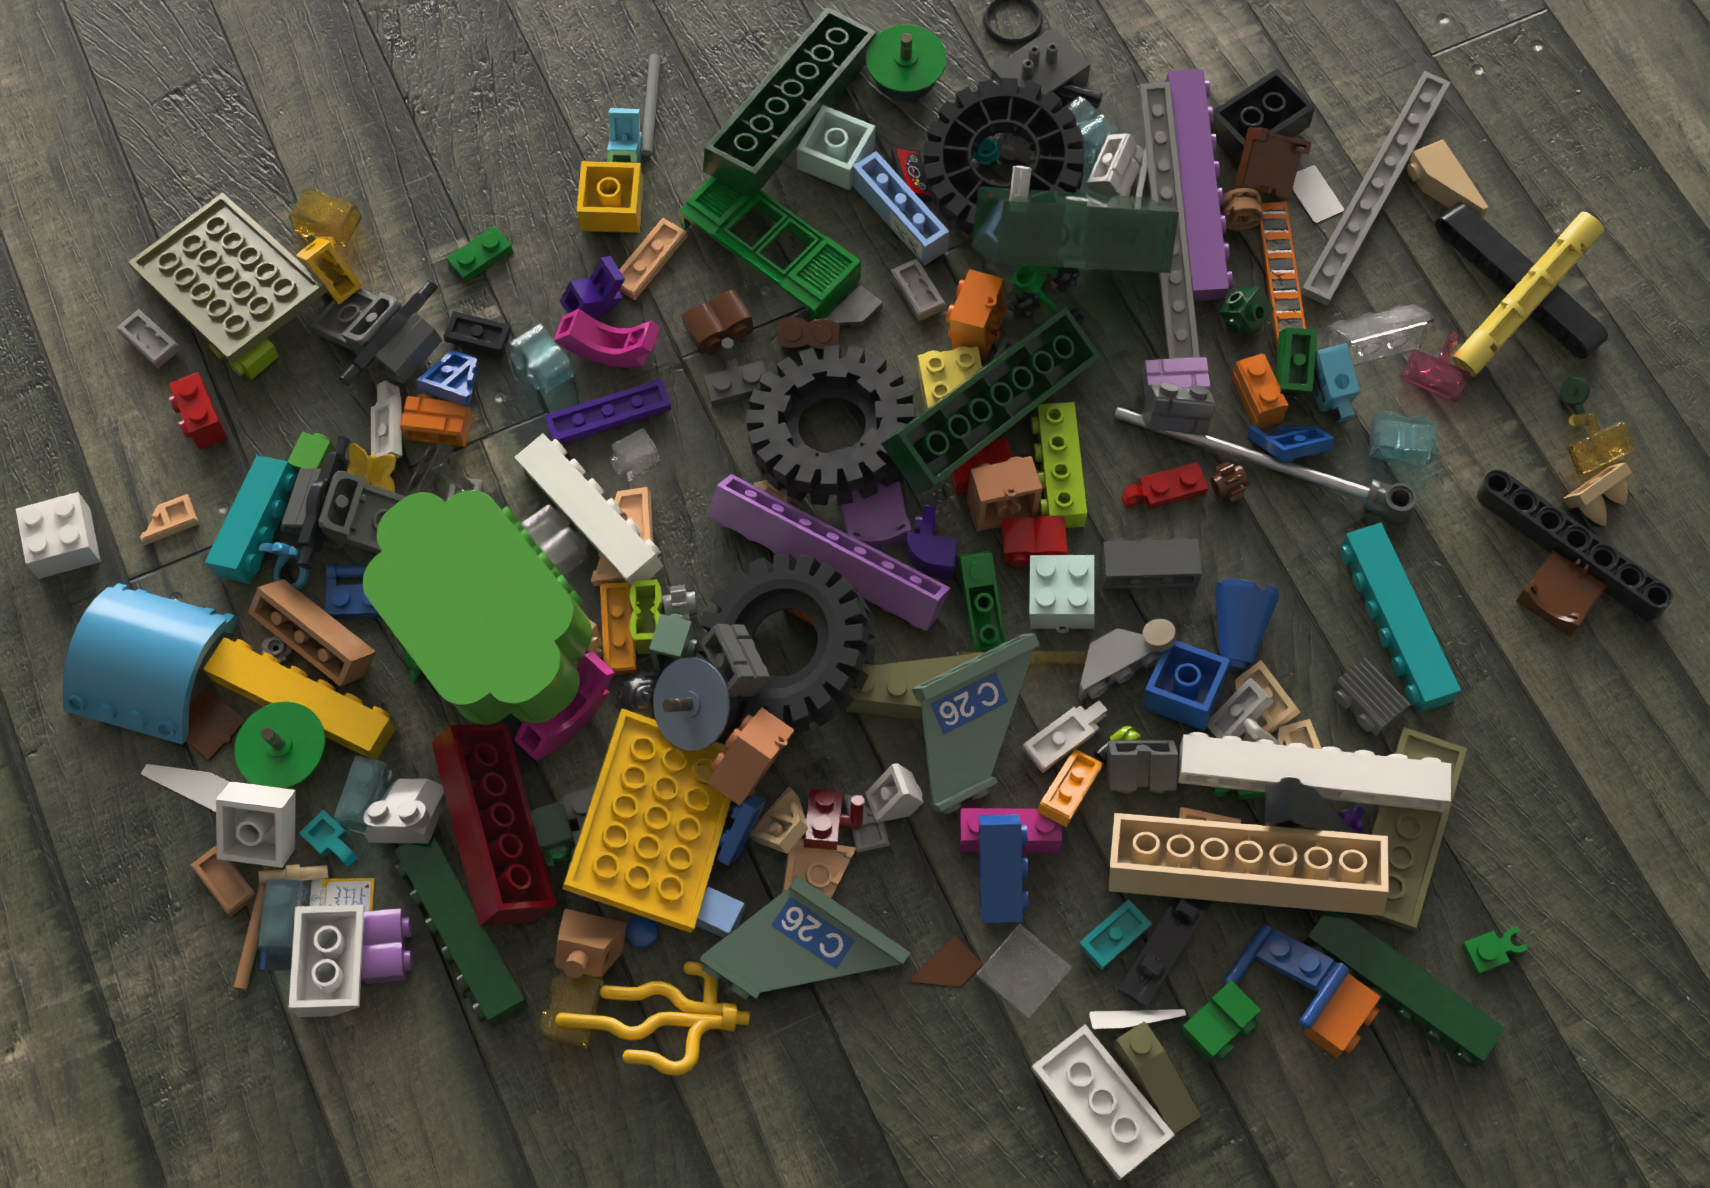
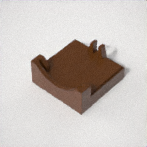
[1234,128,1311,200]
[1516,550,1608,637]

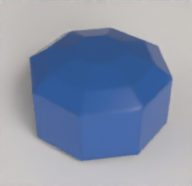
[626,915,659,949]

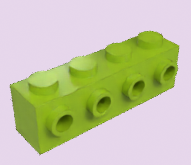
[1031,402,1087,528]

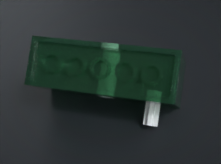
[971,166,1179,273]

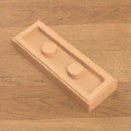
[619,218,687,300]

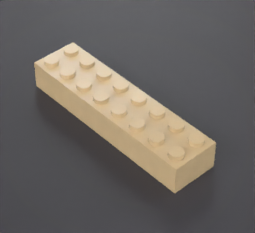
[1109,813,1389,916]

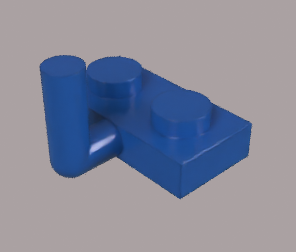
[717,795,766,866]

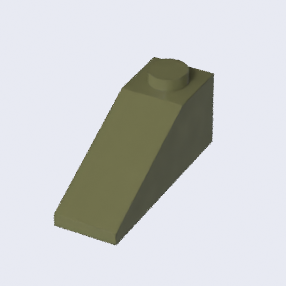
[1112,1021,1201,1134]

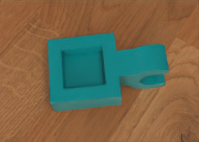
[299,810,358,868]

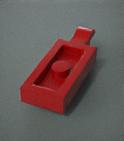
[1121,462,1209,509]

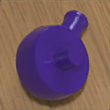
[1337,806,1365,834]

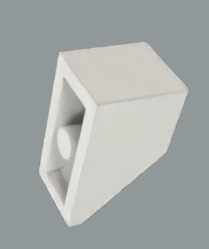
[866,763,924,823]

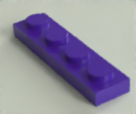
[545,379,672,444]

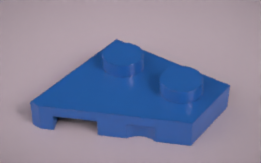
[1248,426,1335,462]

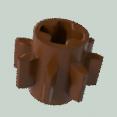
[1210,461,1249,502]

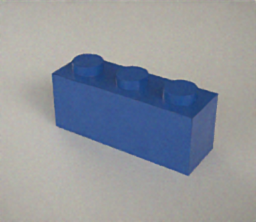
[978,814,1029,923]

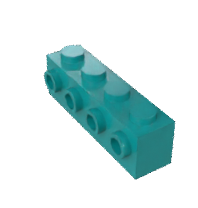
[204,455,298,584]

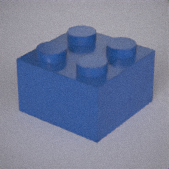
[1143,641,1230,731]

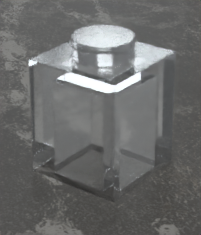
[610,428,661,482]

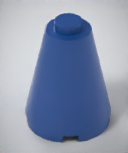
[1215,579,1280,671]

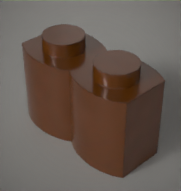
[682,290,753,354]
[777,317,840,352]

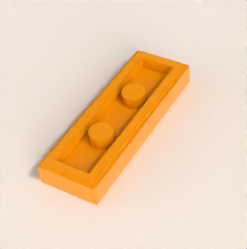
[600,582,637,675]
[1036,749,1104,827]

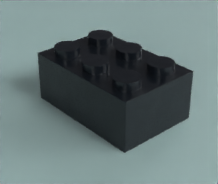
[1210,68,1315,166]

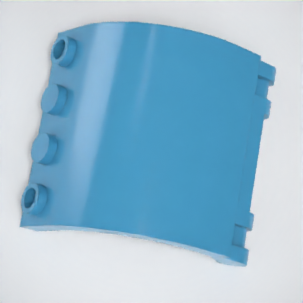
[62,583,238,744]

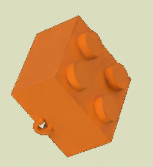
[946,269,1006,360]

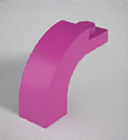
[553,309,660,368]
[514,651,615,761]

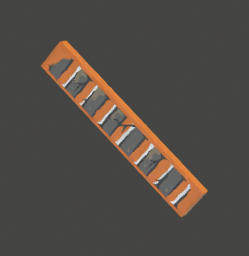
[1258,202,1306,351]

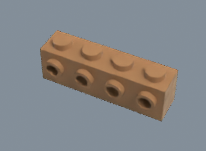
[248,579,376,686]

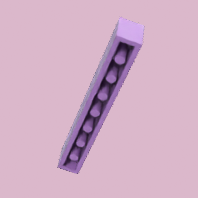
[1165,69,1233,302]
[707,474,950,631]

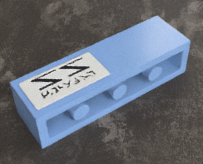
[853,151,949,266]

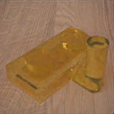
[1567,413,1636,475]

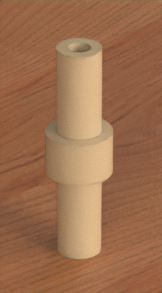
[259,864,328,885]

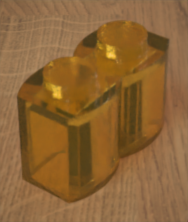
[289,188,362,246]

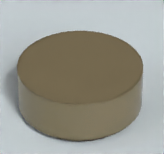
[1143,619,1177,652]

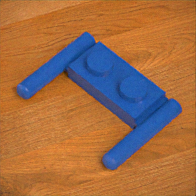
[1224,924,1350,1029]

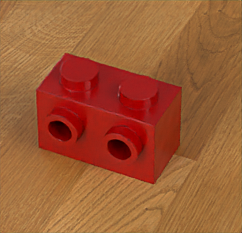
[168,372,228,450]

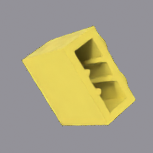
[917,346,982,410]

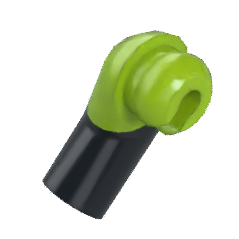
[1093,726,1141,764]

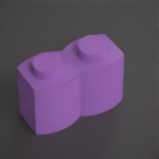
[361,908,413,984]

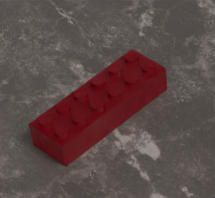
[432,724,557,927]

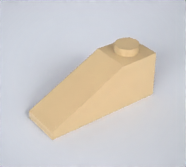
[1407,139,1489,219]

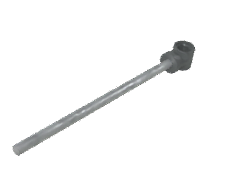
[1114,407,1417,524]

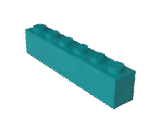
[1340,523,1461,713]

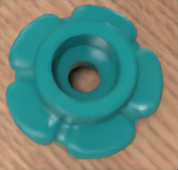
[973,137,1000,165]

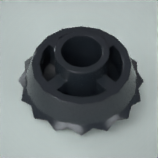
[615,671,660,720]

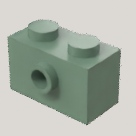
[649,614,697,674]

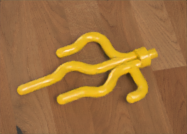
[555,961,750,1076]

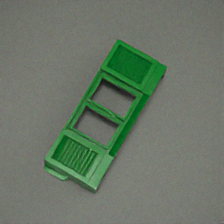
[679,177,861,321]

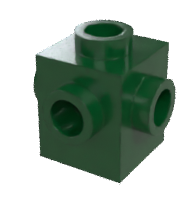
[1219,287,1274,334]

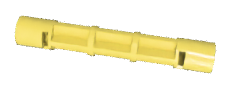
[1452,212,1605,377]

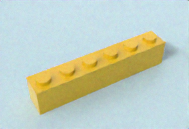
[203,637,396,762]

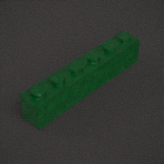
[394,834,529,1028]
[1303,911,1506,1069]

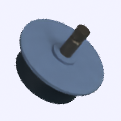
[653,658,738,751]

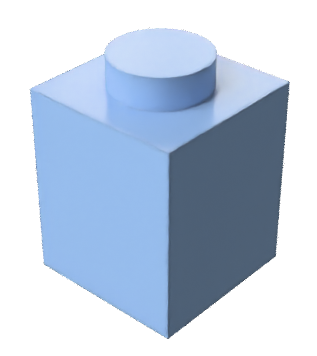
[695,887,746,938]

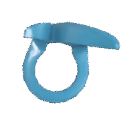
[259,542,309,591]

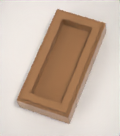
[190,845,257,917]

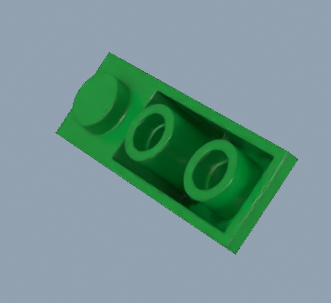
[956,550,1006,652]

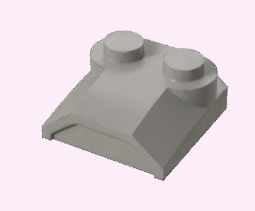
[364,779,446,844]

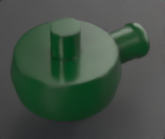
[1560,376,1590,415]

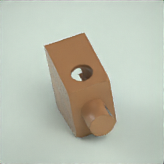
[555,909,627,979]

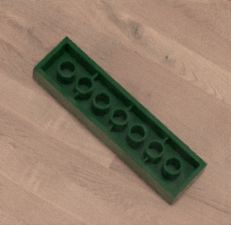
[703,7,876,198]
[881,307,1101,495]

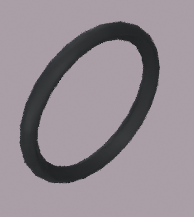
[983,0,1043,44]

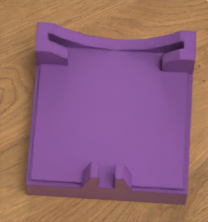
[841,481,911,548]

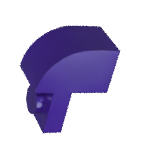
[560,256,625,319]
[907,505,958,580]

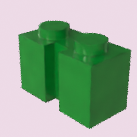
[1179,980,1261,1064]

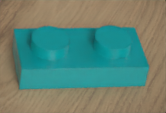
[1078,899,1152,971]

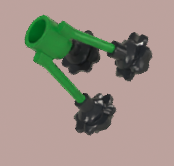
[1006,259,1084,327]

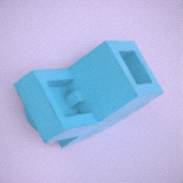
[607,108,642,163]

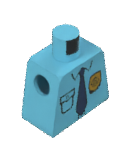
[1312,343,1360,422]

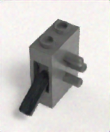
[991,27,1103,109]

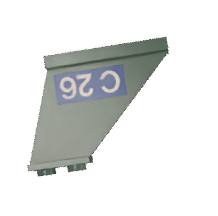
[912,633,1040,814]
[699,876,911,1000]

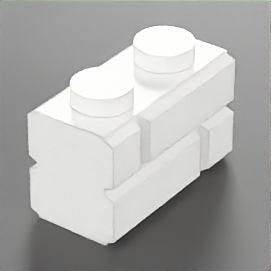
[1087,133,1144,204]

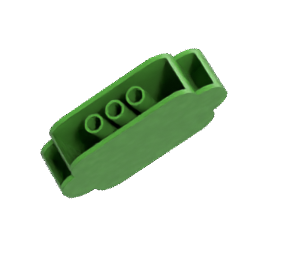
[363,490,592,725]

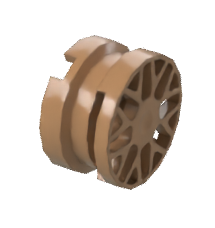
[1220,188,1264,231]

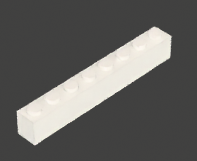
[1177,732,1451,812]

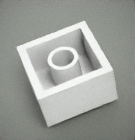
[16,492,101,579]
[216,782,295,868]

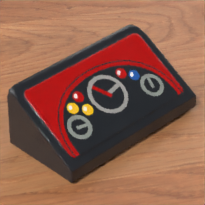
[891,147,933,203]

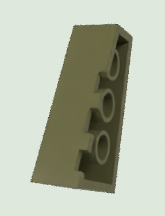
[846,653,983,721]

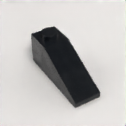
[1264,777,1354,833]

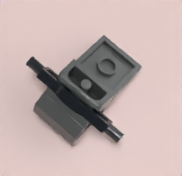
[310,280,442,386]
[279,436,406,569]

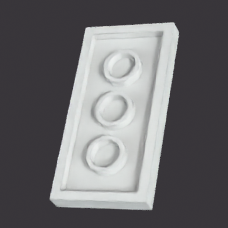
[1031,1024,1175,1181]

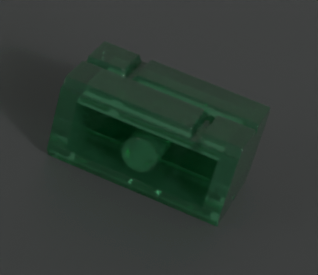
[531,802,576,868]

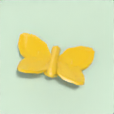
[347,443,397,493]

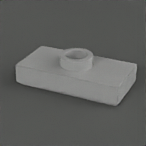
[891,258,946,321]
[116,309,181,369]

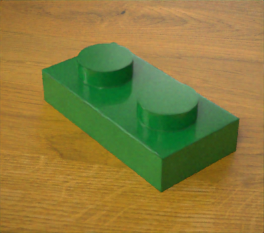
[446,226,513,283]

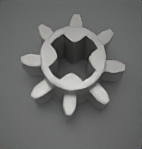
[663,585,698,621]

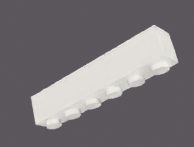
[515,433,664,586]

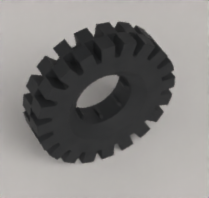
[923,78,1085,242]

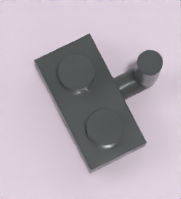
[704,338,766,407]

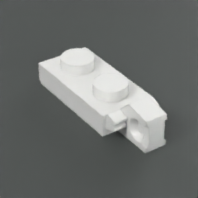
[371,381,402,459]
[1022,700,1107,773]

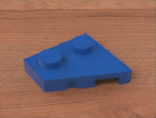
[417,350,478,407]

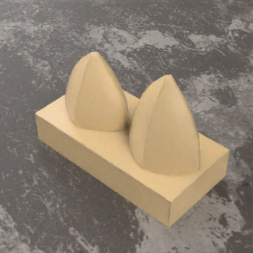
[1563,462,1632,526]

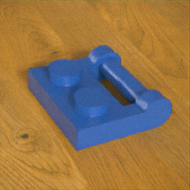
[324,562,382,619]

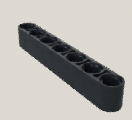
[1435,202,1608,359]
[1477,469,1673,620]

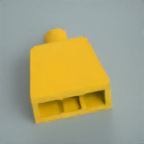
[296,237,362,304]

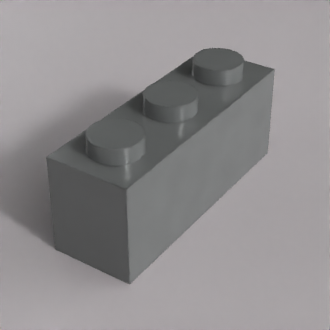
[1101,536,1202,589]

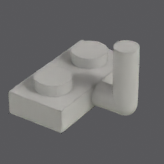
[1207,677,1279,745]

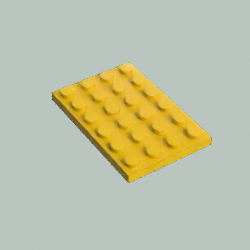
[562,709,731,933]

